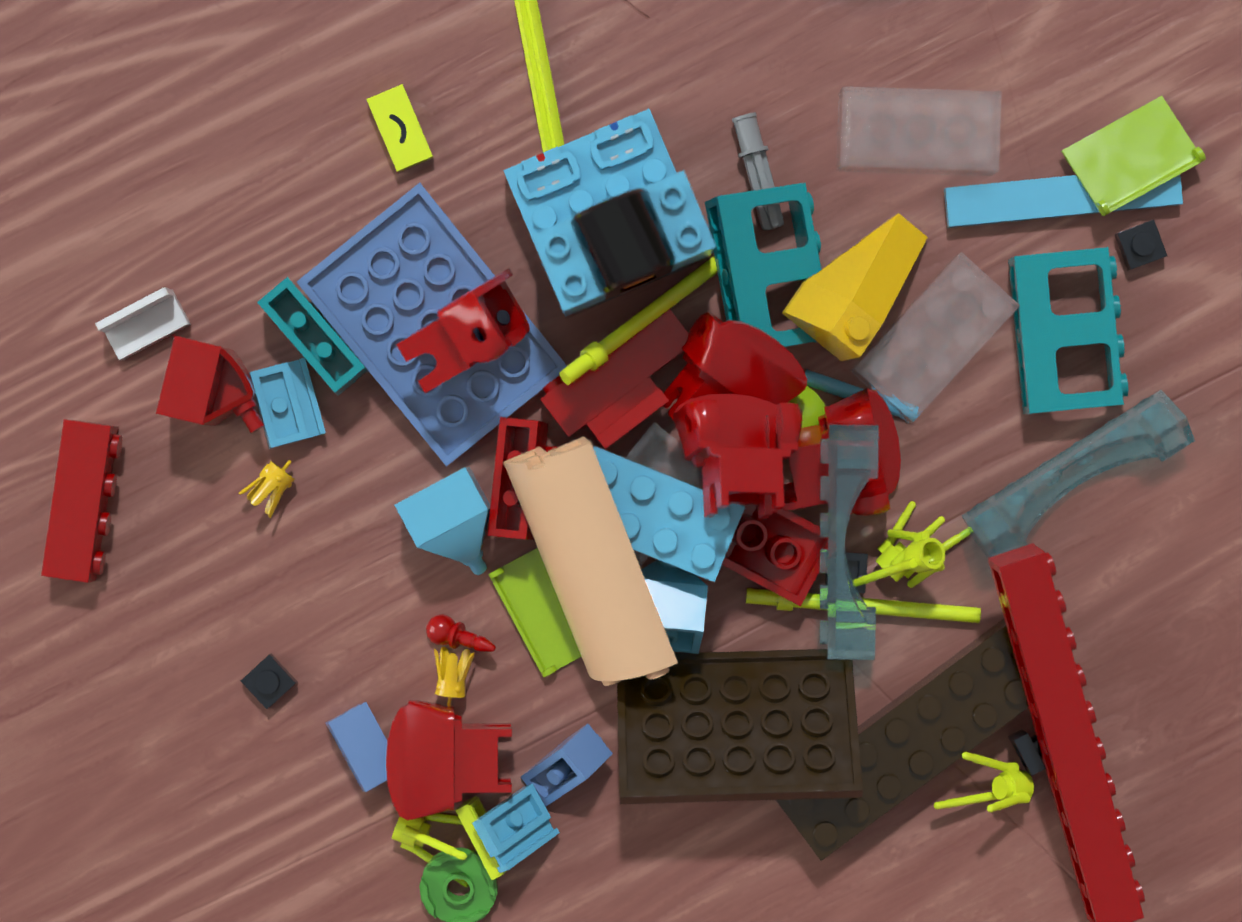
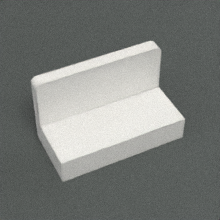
[95,287,191,361]

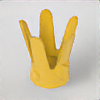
[238,460,295,518]
[434,646,475,707]

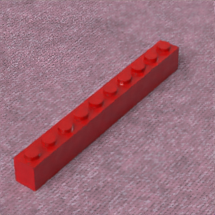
[988,543,1145,922]

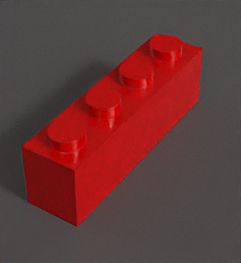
[540,309,689,437]
[41,419,123,583]

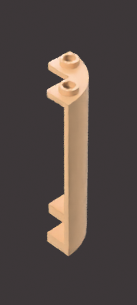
[503,437,678,686]

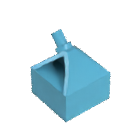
[395,467,490,575]
[641,560,708,654]

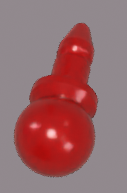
[426,614,496,652]

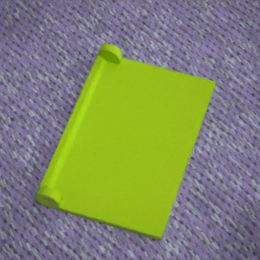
[1061,96,1206,216]
[488,548,582,678]

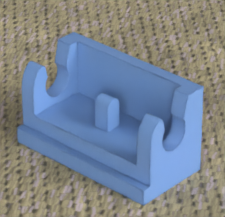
[326,702,387,792]

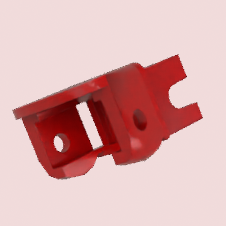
[396,268,530,393]
[663,311,807,420]
[784,388,901,516]
[673,394,802,519]
[386,700,512,820]

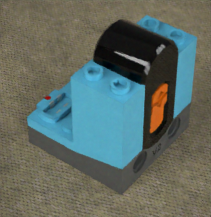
[503,109,716,319]

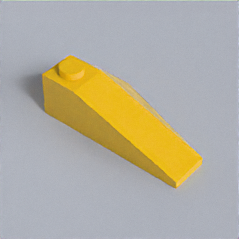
[782,213,928,361]

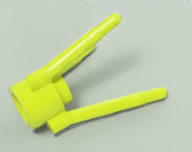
[875,501,971,582]
[852,529,945,588]
[933,752,1034,812]
[392,813,469,887]

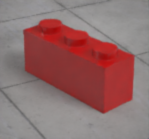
[487,417,549,540]

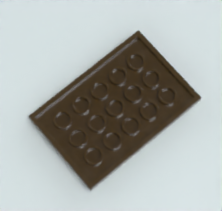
[617,648,863,804]

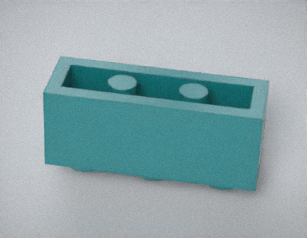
[257,277,367,396]

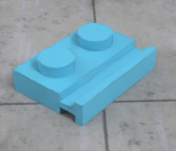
[249,358,326,449]
[472,783,560,873]

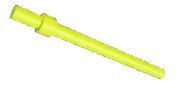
[559,256,718,385]
[745,588,981,623]

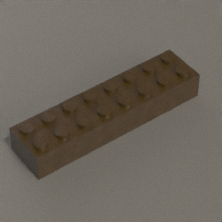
[776,619,1029,861]

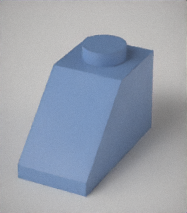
[520,724,613,807]

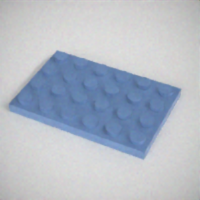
[296,183,567,466]

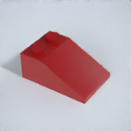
[722,504,838,607]

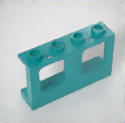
[705,183,822,347]
[1008,247,1129,414]

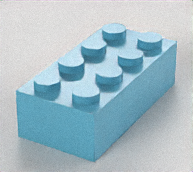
[593,446,745,582]

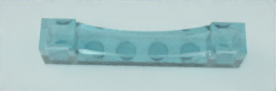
[962,389,1195,558]
[820,425,878,660]

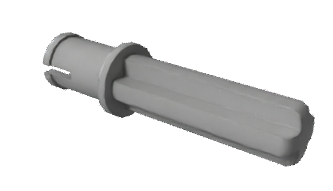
[732,112,784,230]

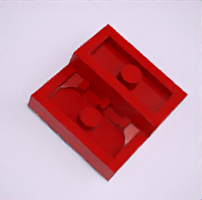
[586,377,669,449]

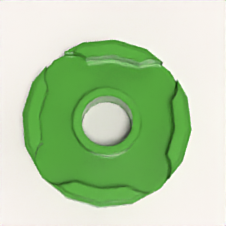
[419,847,498,922]

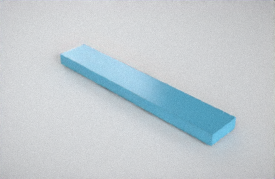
[944,175,1183,228]

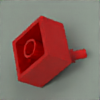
[156,335,264,433]

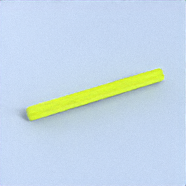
[514,0,564,152]

